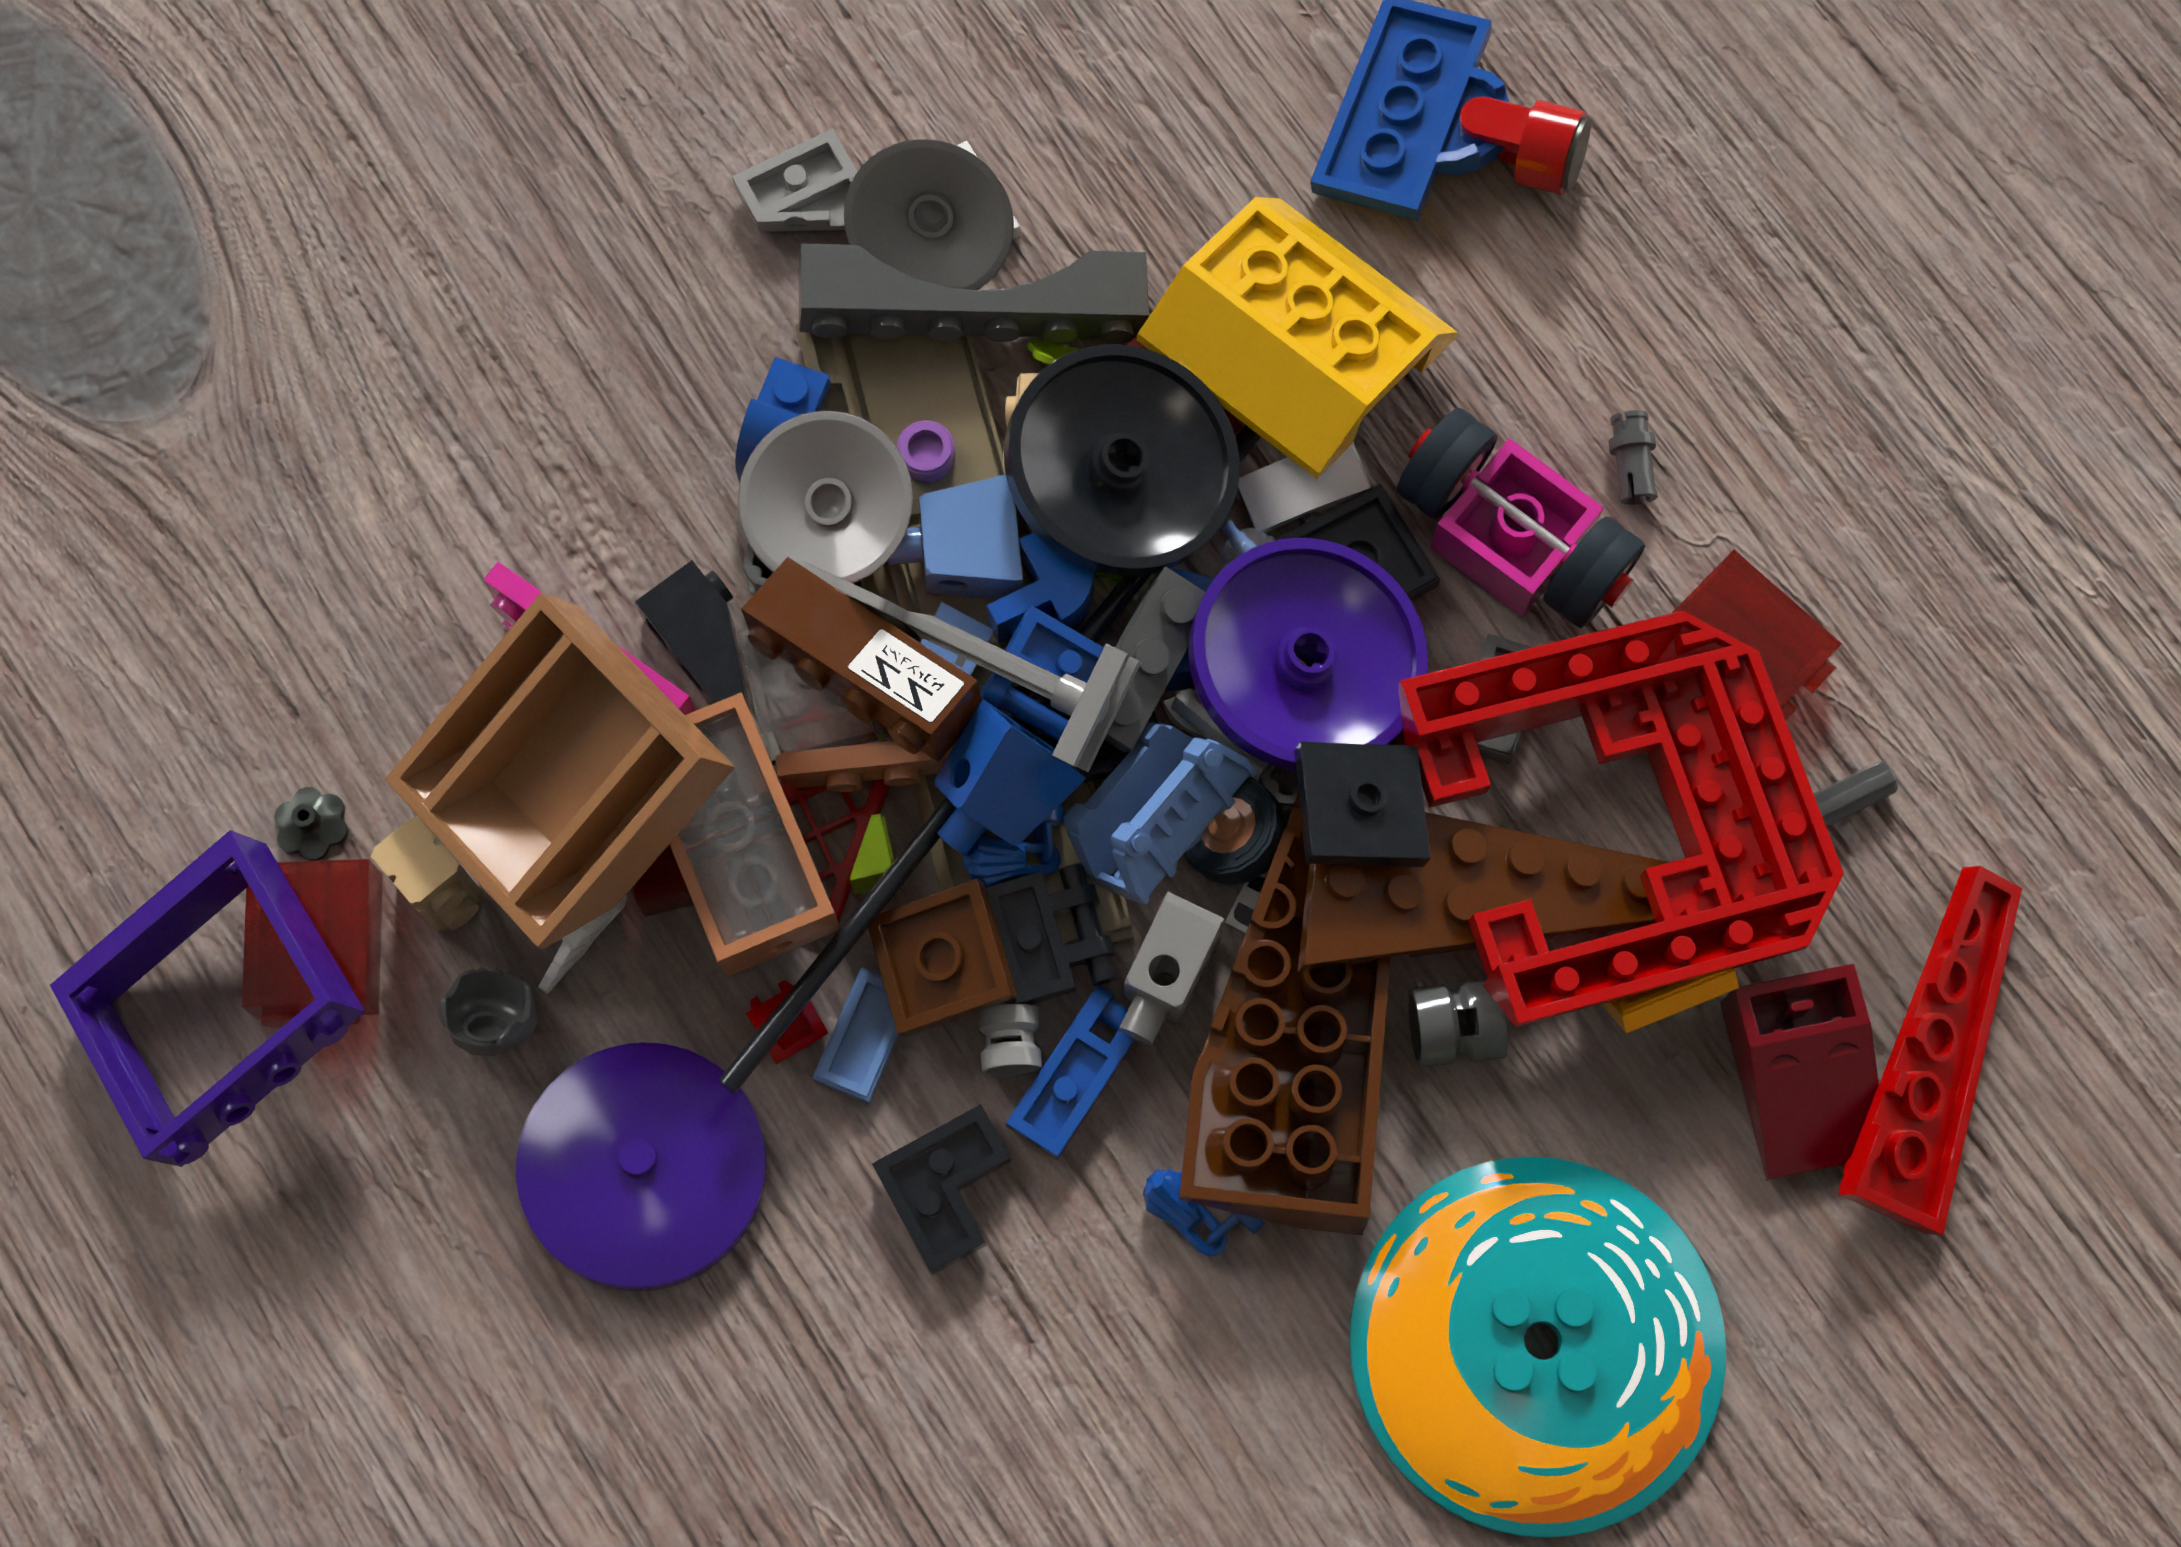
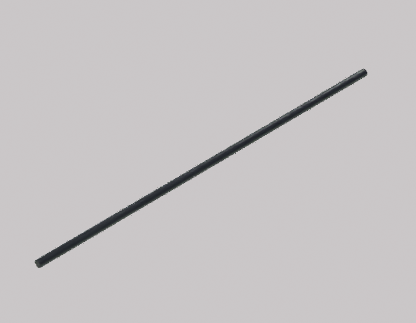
[718,425,1261,1094]

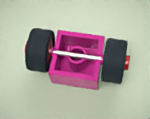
[1396,407,1645,628]

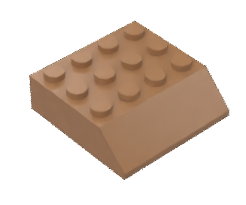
[384,593,735,949]

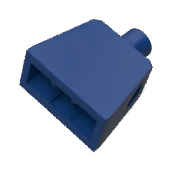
[935,699,1086,855]

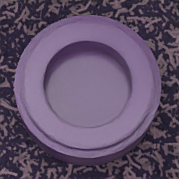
[897,421,955,482]

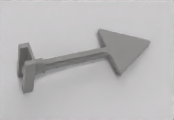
[801,561,1141,772]

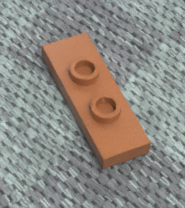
[776,741,957,792]

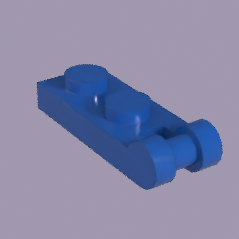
[1006,985,1137,1160]

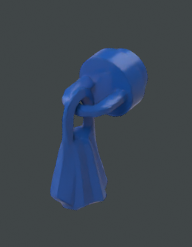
[962,806,1066,887]
[1142,1168,1265,1257]

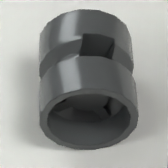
[1408,980,1508,1068]

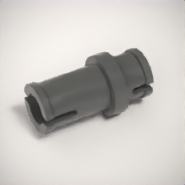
[1608,410,1658,505]

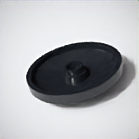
[1004,344,1240,576]

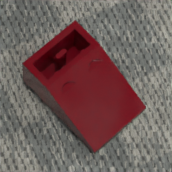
[1720,964,1879,1181]

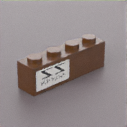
[741,557,982,762]

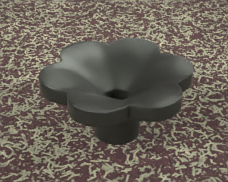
[274,787,349,861]

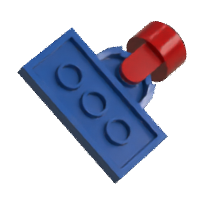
[1310,0,1591,221]

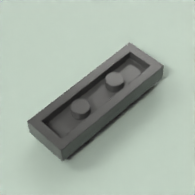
[1104,566,1205,753]

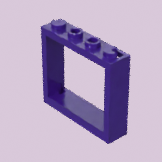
[50,830,366,1167]

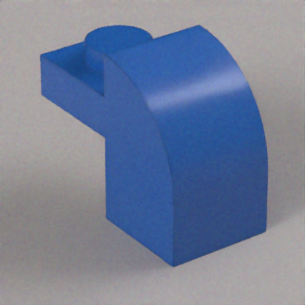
[735,357,831,483]
[987,532,1094,644]

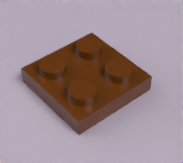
[868,879,1018,1036]

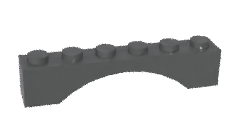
[798,244,1149,344]

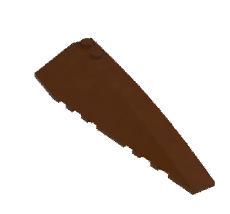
[1179,730,1404,1235]

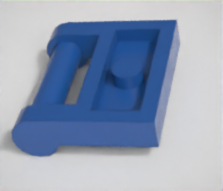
[980,606,1104,741]

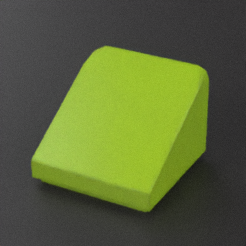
[850,814,894,894]

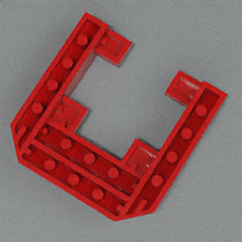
[1398,611,1844,1027]

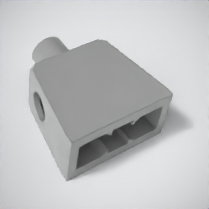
[1119,892,1224,1045]

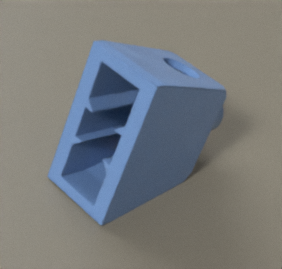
[888,475,1023,599]

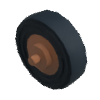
[1184,779,1286,885]

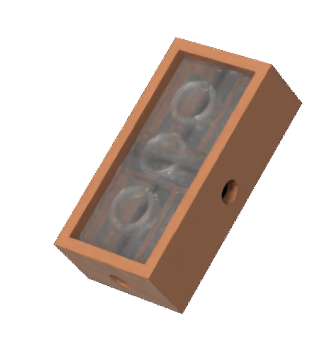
[669,692,840,978]

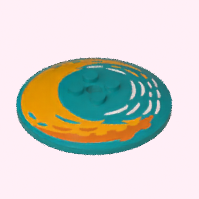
[1349,1157,1726,1538]

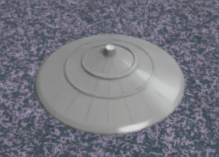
[844,139,1014,290]
[738,411,913,583]

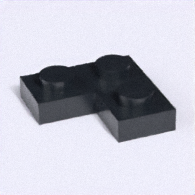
[872,1104,1011,1276]

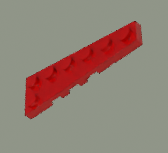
[1838,866,2022,1235]

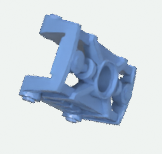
[1063,721,1258,905]

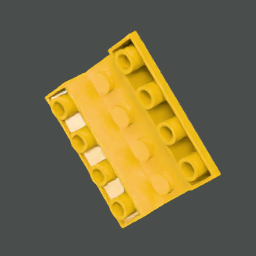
[1136,197,1458,480]

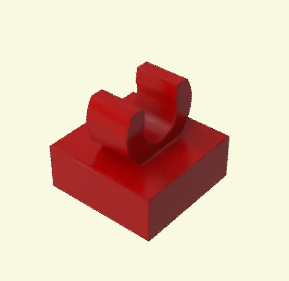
[746,980,828,1065]

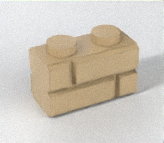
[370,817,483,932]

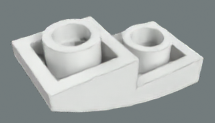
[1238,443,1372,534]

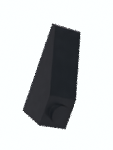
[635,560,751,713]

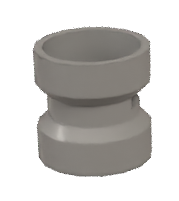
[978,1004,1042,1076]

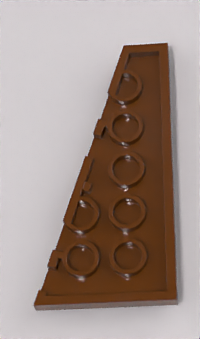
[1298,812,1668,972]

